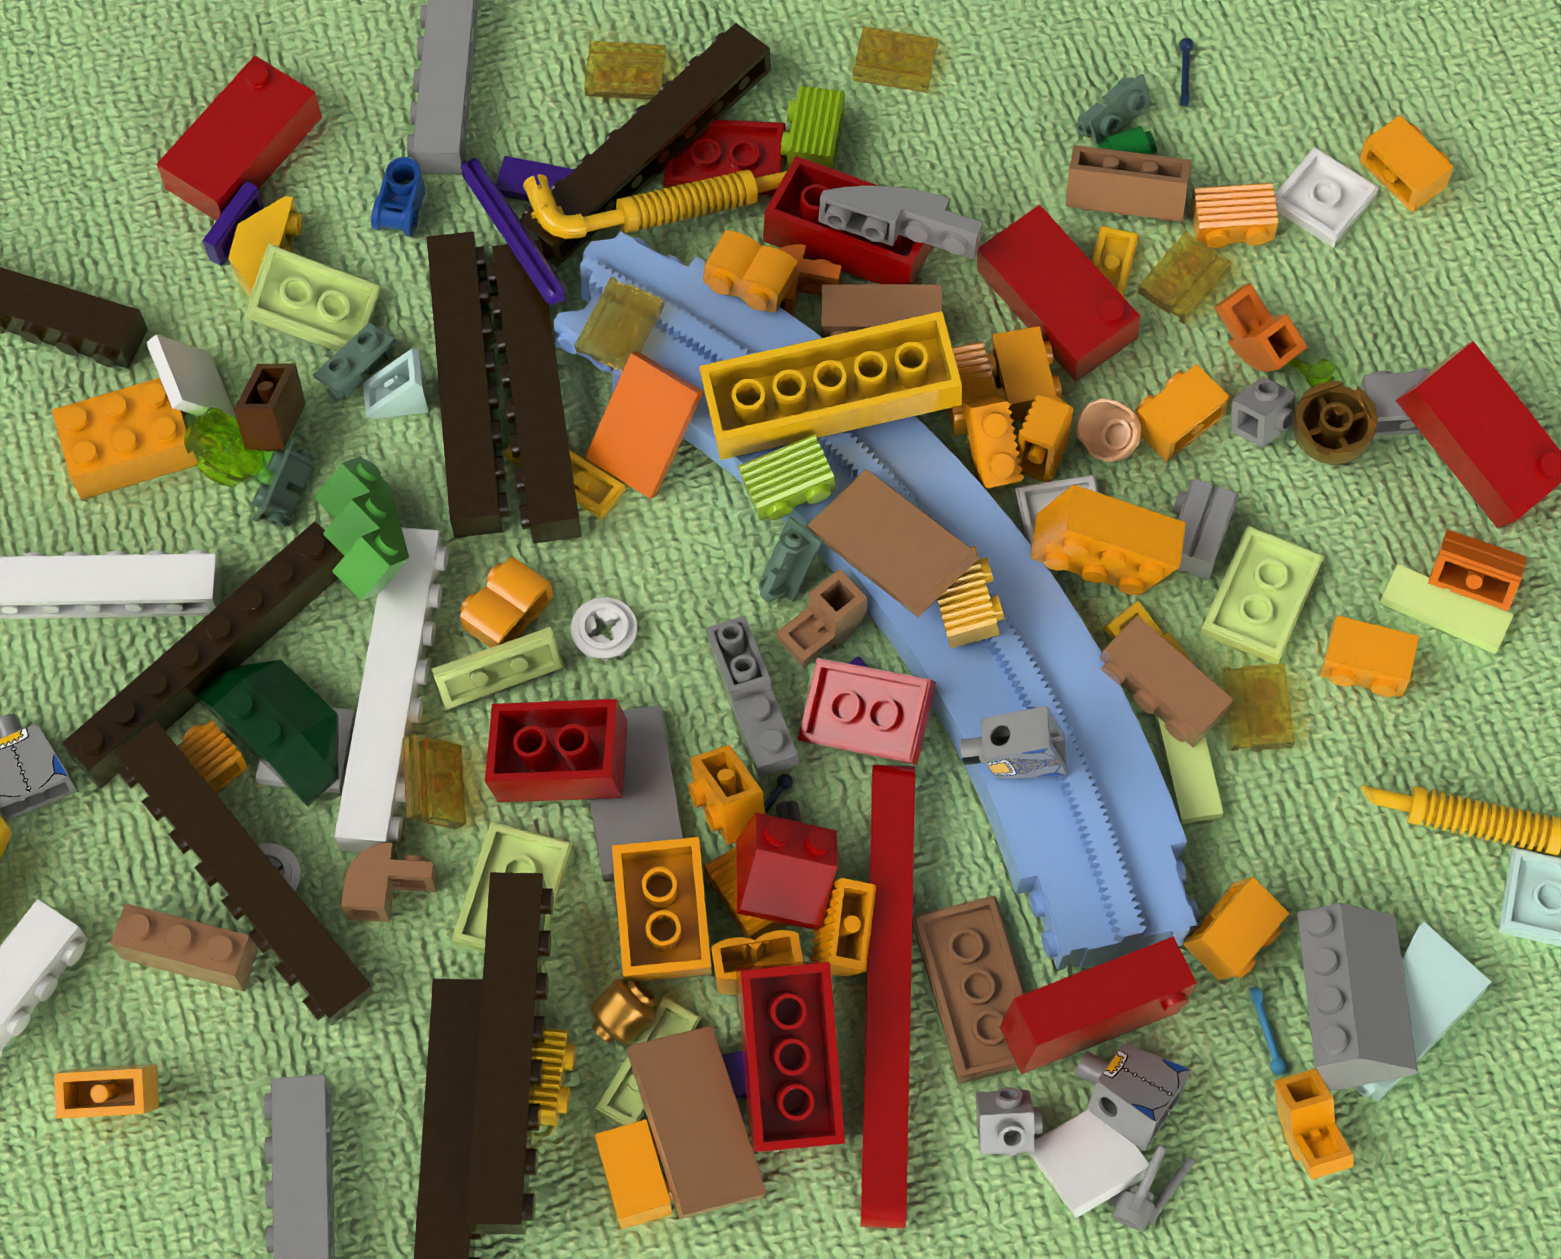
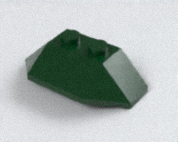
[195,659,339,807]

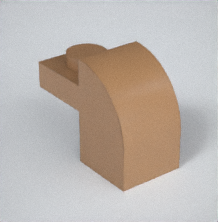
[776,569,867,668]
[341,843,438,922]

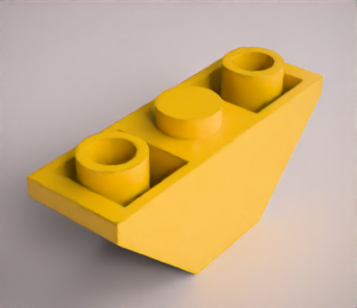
[228,196,302,297]

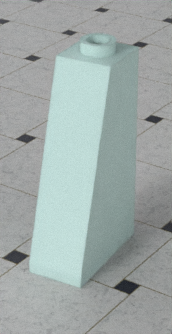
[1354,922,1491,1102]

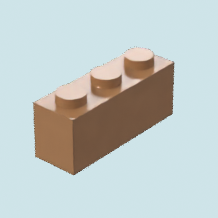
[1065,145,1192,221]
[821,284,942,338]
[1100,616,1233,747]
[110,903,258,991]

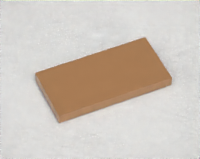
[807,469,978,617]
[912,895,1025,1084]
[626,1026,767,1219]

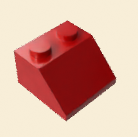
[736,813,838,930]

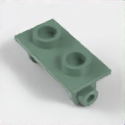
[1076,74,1151,146]
[313,322,396,402]
[252,439,314,527]
[759,516,822,602]

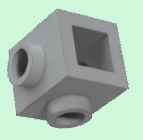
[1231,376,1295,448]
[976,1087,1042,1156]

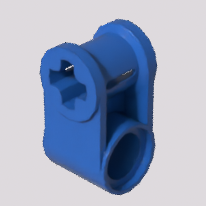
[371,157,425,237]

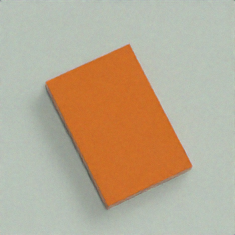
[585,351,704,499]

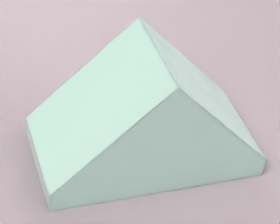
[363,348,429,419]

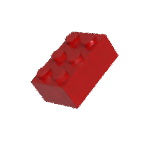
[485,699,628,803]

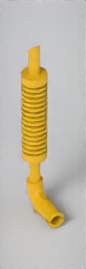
[523,170,787,239]
[1361,785,1561,856]

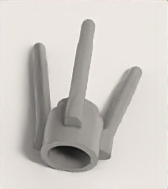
[1108,1145,1195,1231]

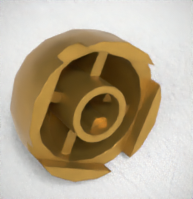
[1293,381,1378,465]

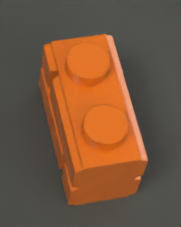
[1428,529,1527,611]

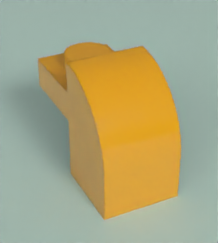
[1274,1068,1354,1180]

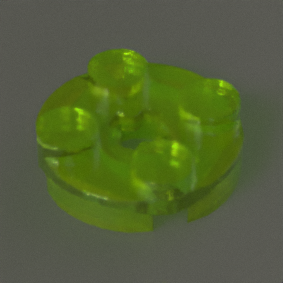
[184,407,263,487]

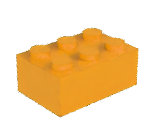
[52,378,199,500]
[1030,484,1186,595]
[612,837,712,982]

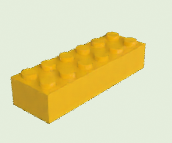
[699,311,962,460]

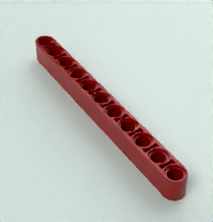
[860,765,915,1229]

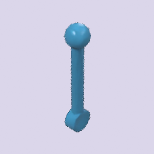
[1249,986,1288,1075]

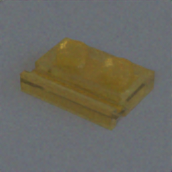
[853,26,938,93]
[584,41,666,100]
[1137,231,1232,324]
[574,277,665,372]
[1222,664,1295,751]
[402,733,466,830]

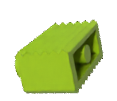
[781,85,845,169]
[738,434,836,521]

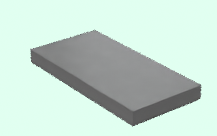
[590,705,683,881]

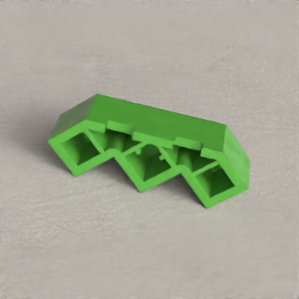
[314,456,409,601]

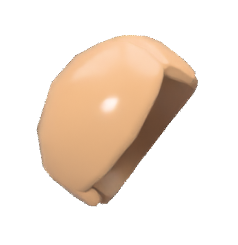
[1075,398,1141,463]

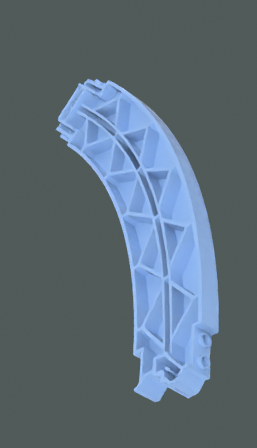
[554,231,1200,971]

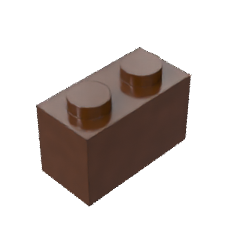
[234,363,306,452]

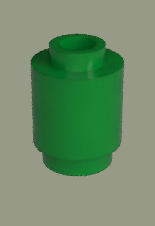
[1096,126,1157,155]

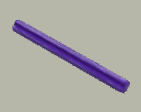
[460,158,566,305]

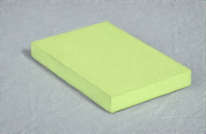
[244,244,381,352]
[1200,525,1324,665]
[452,822,574,953]

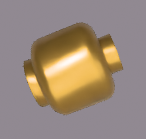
[591,978,657,1044]

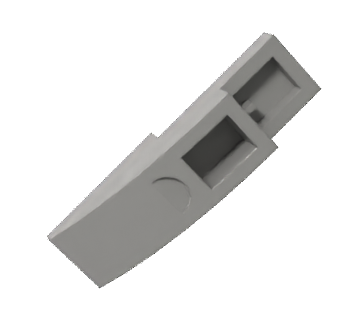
[818,186,983,259]
[706,616,799,777]

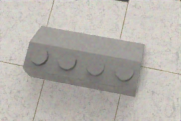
[1297,903,1418,1091]

